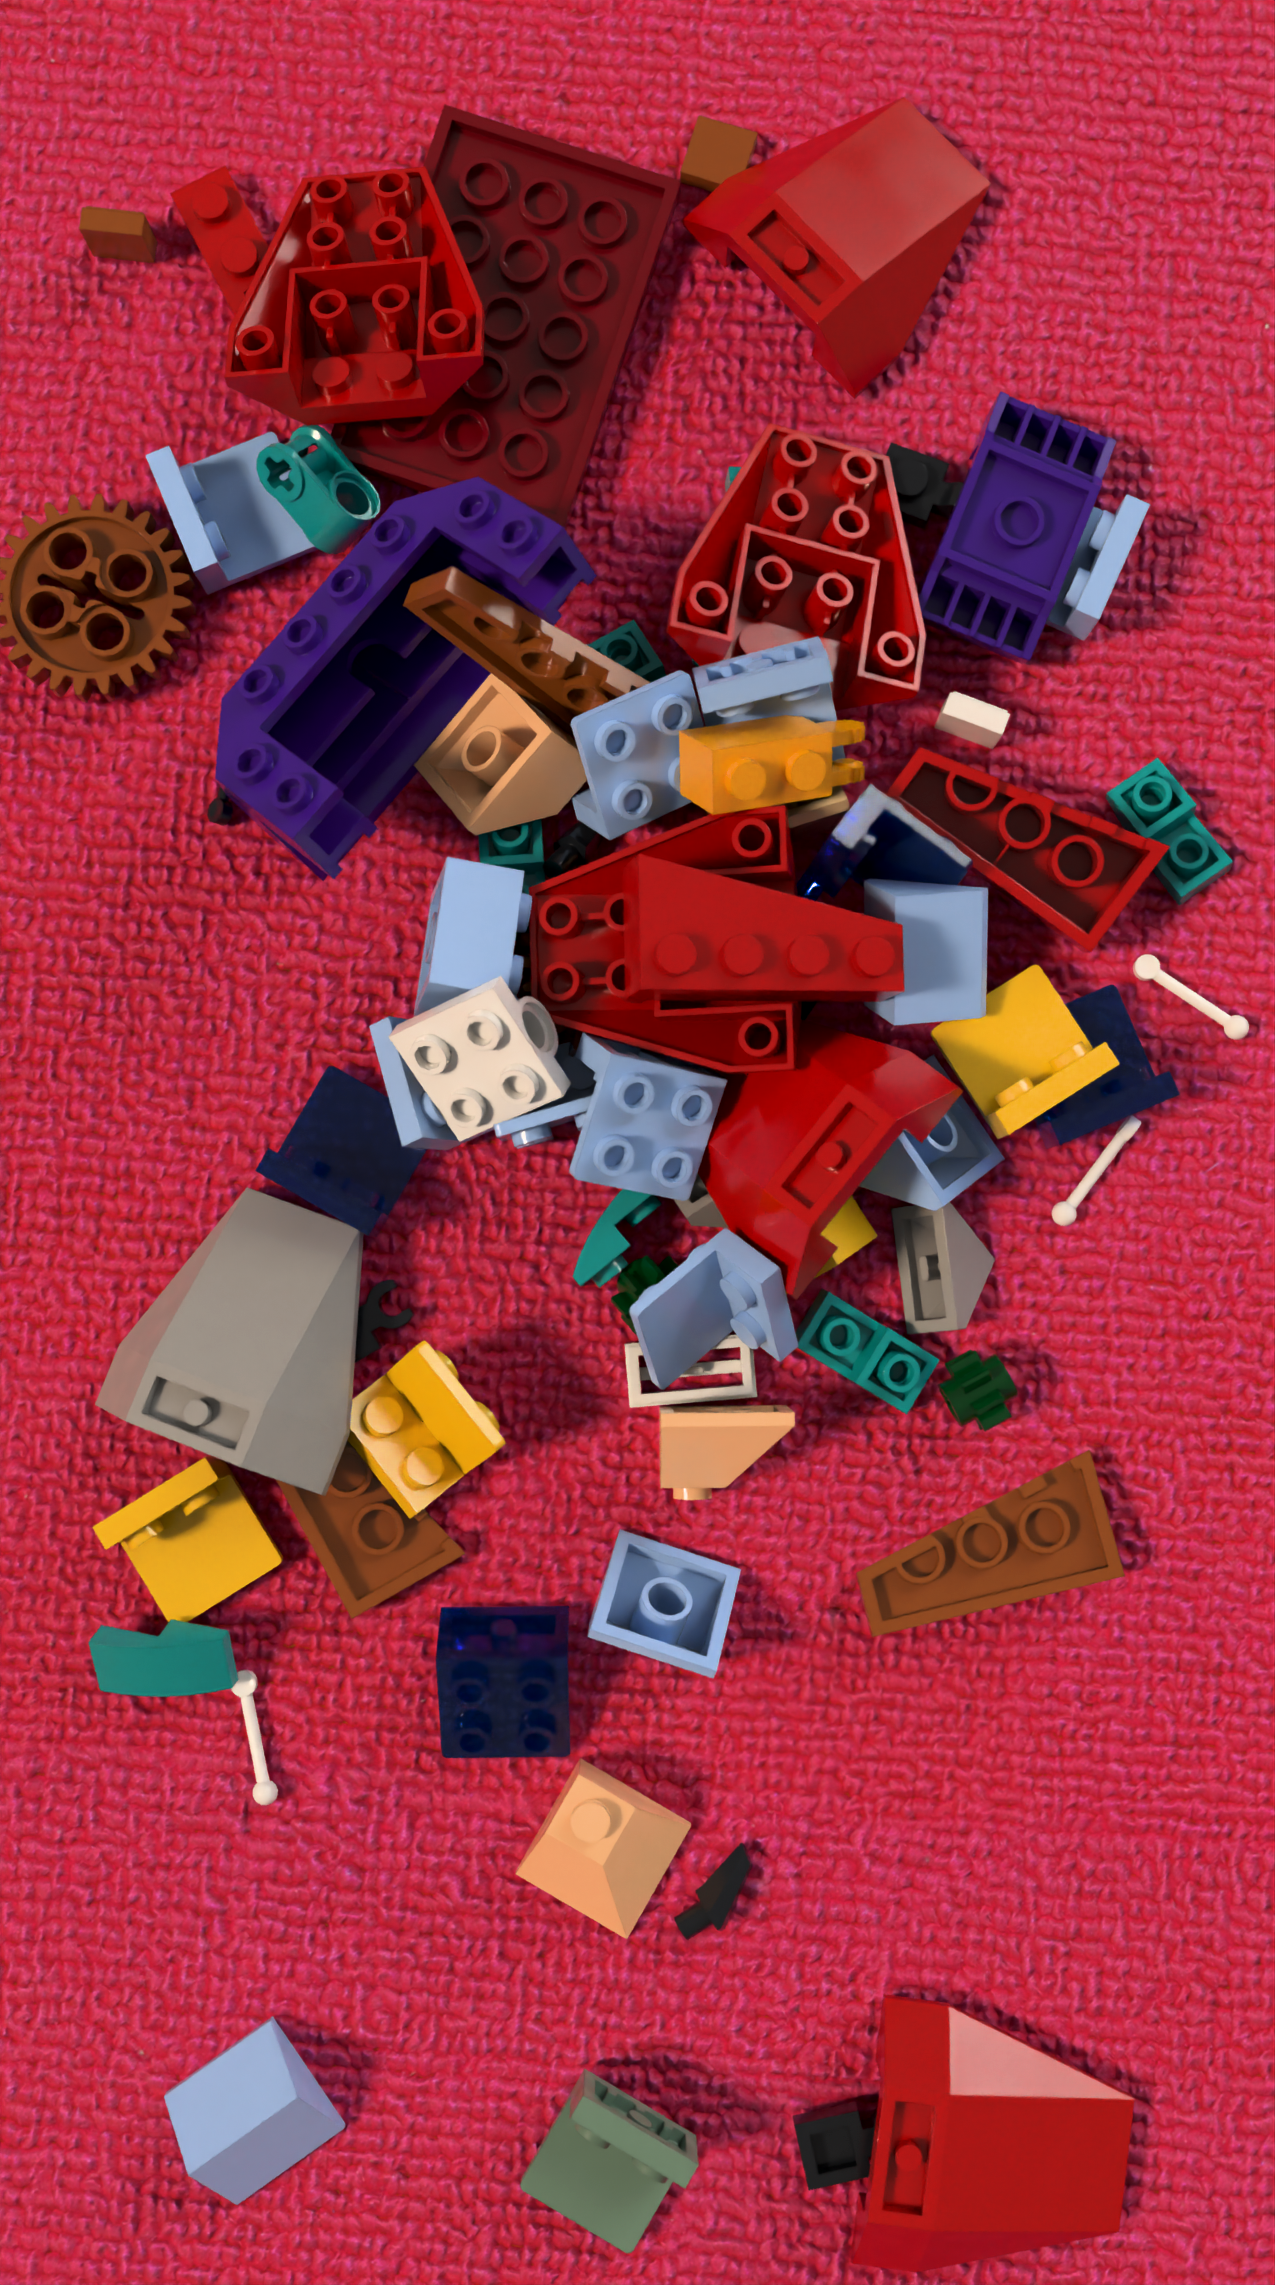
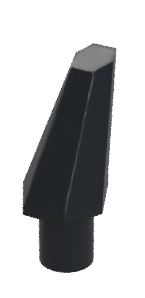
[543,821,604,879]
[674,1843,752,1940]

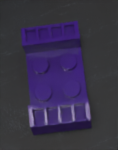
[917,391,1117,664]

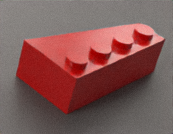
[881,747,1170,953]
[623,853,904,1002]

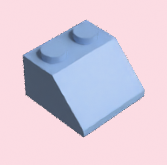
[413,857,532,1016]

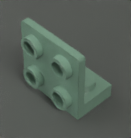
[520,2068,699,2253]

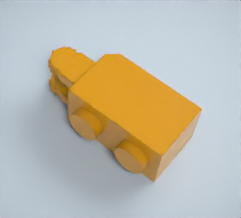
[679,715,865,815]

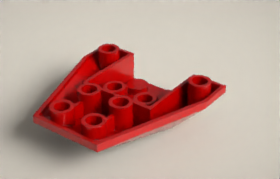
[683,97,991,399]
[224,166,485,426]
[666,423,926,711]
[529,805,802,1074]
[698,1019,963,1299]
[850,1994,1135,2272]

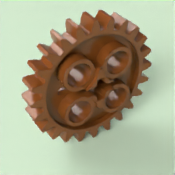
[0,494,197,703]

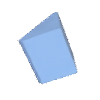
[864,878,988,1026]
[588,1529,741,1679]
[164,2016,346,2205]

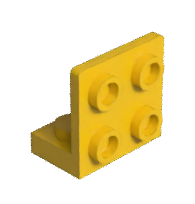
[931,965,1120,1139]
[348,1340,506,1519]
[92,1455,283,1623]

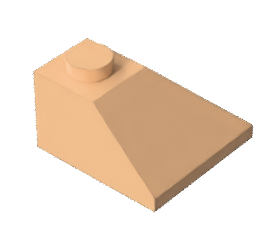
[414,674,587,835]
[659,1405,795,1500]
[515,1758,691,1939]

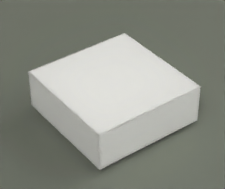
[934,691,1010,749]

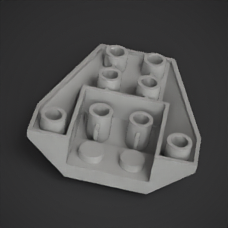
[95,1187,364,1496]

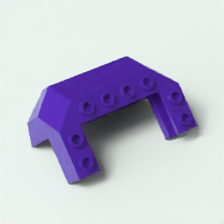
[215,477,597,881]

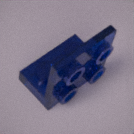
[797,784,973,901]
[1034,985,1180,1149]
[255,1066,428,1237]
[436,1606,571,1758]

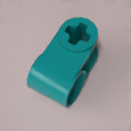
[256,424,381,555]

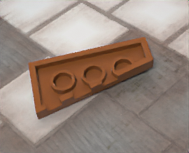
[403,566,651,737]
[276,1440,465,1619]
[856,1450,1125,1637]

